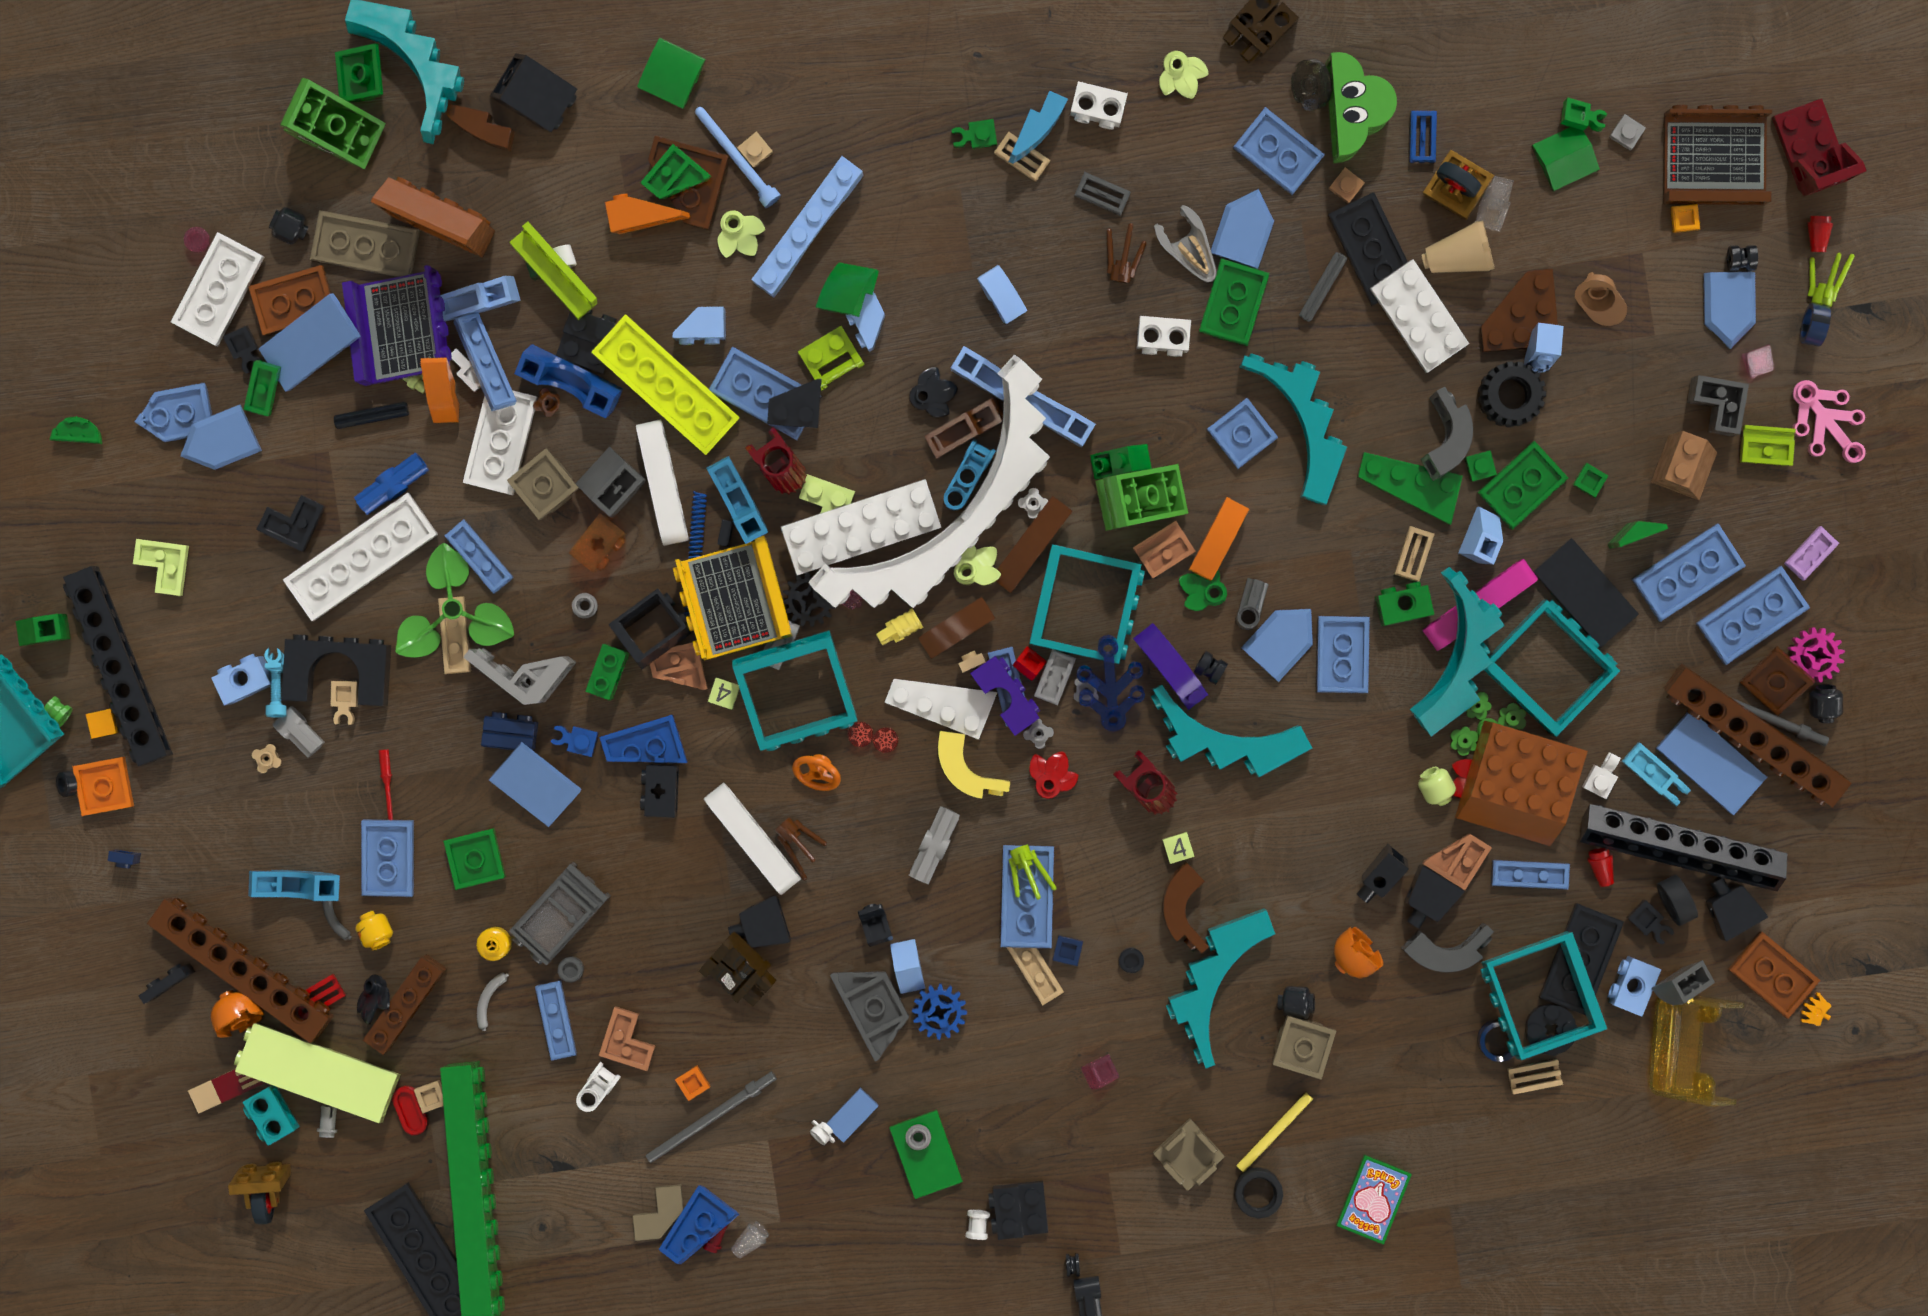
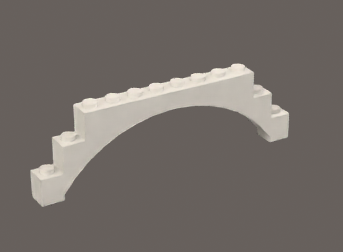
[808,355,1050,608]

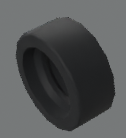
[1657,875,1698,926]
[1234,1167,1283,1219]

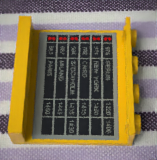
[673,536,793,661]

